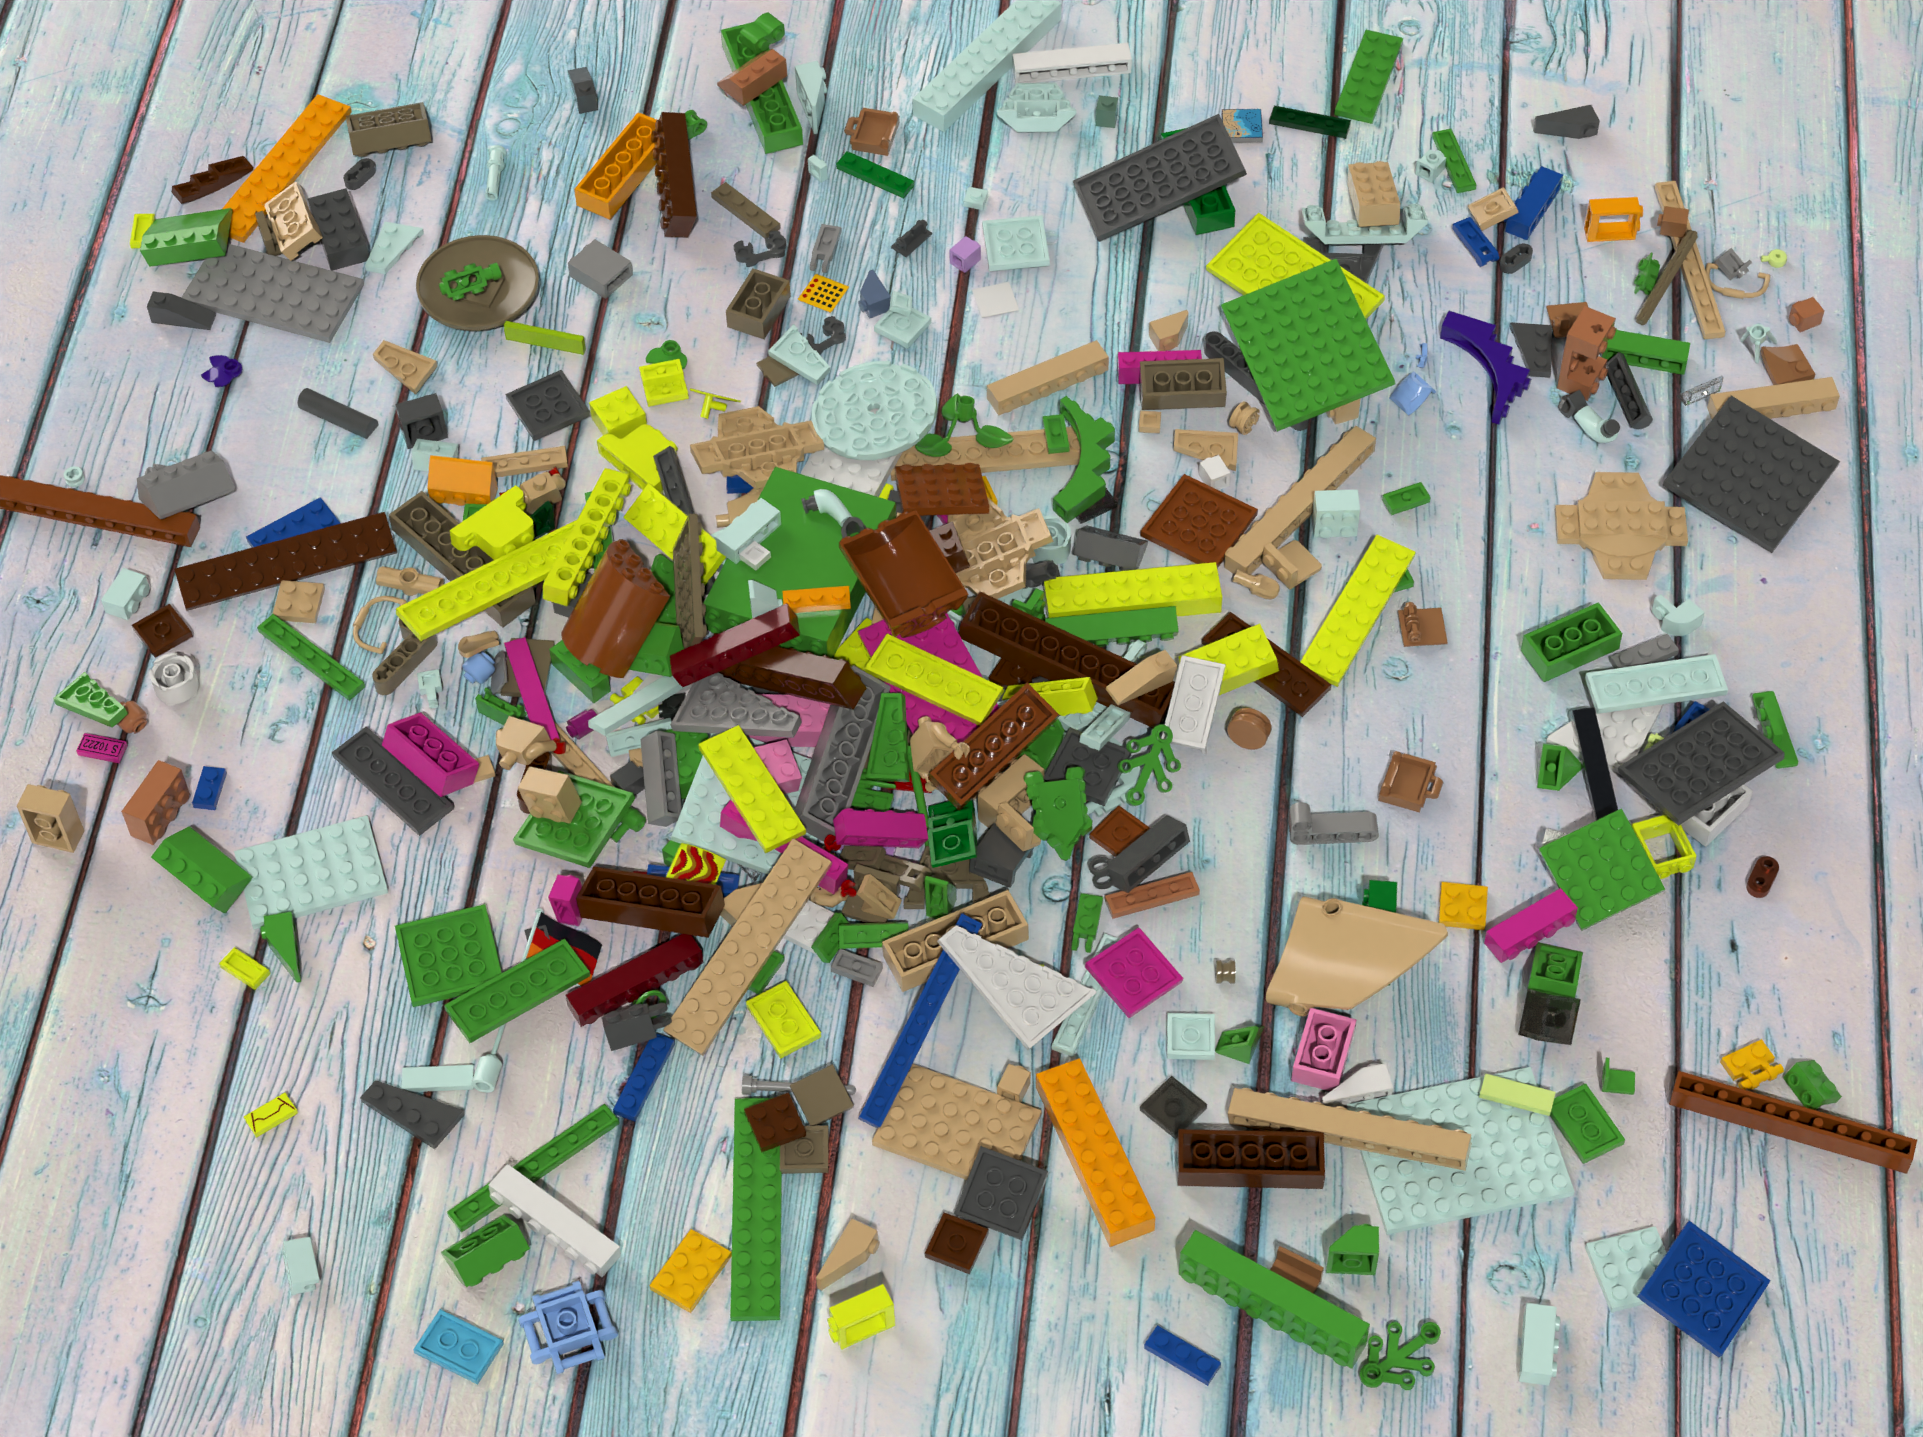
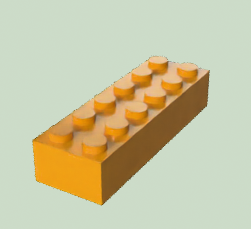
[574,112,657,220]

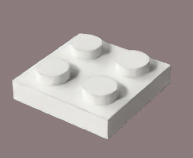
[783,900,835,954]

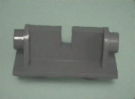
[891,219,932,257]

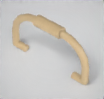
[1705,263,1770,299]
[353,596,407,654]

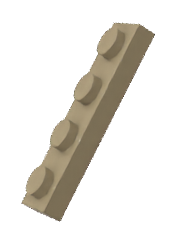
[711,182,781,238]

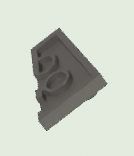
[1510,322,1552,378]

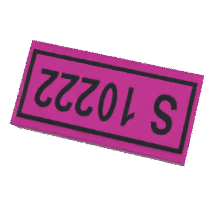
[76,733,128,764]

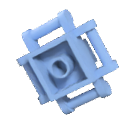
[518,1281,618,1374]

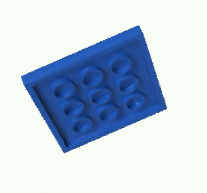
[1637,1221,1771,1358]

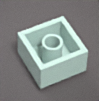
[1312,489,1360,538]

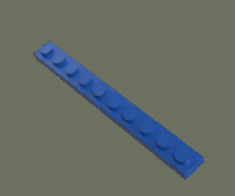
[858,913,982,1129]

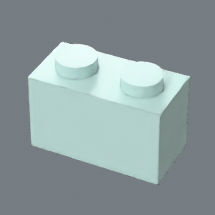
[101,568,150,620]

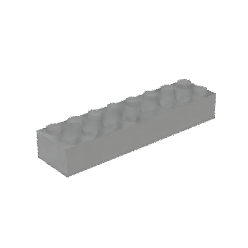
[794,665,891,842]

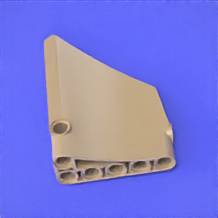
[1266,896,1448,1017]

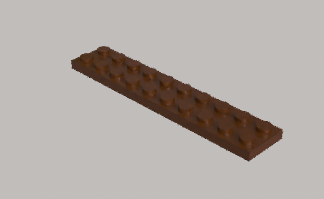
[174,512,397,611]

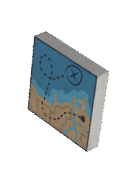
[1221,109,1263,143]

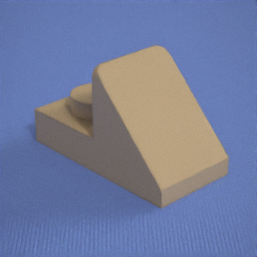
[857,874,902,920]

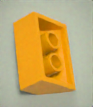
[427,455,498,506]

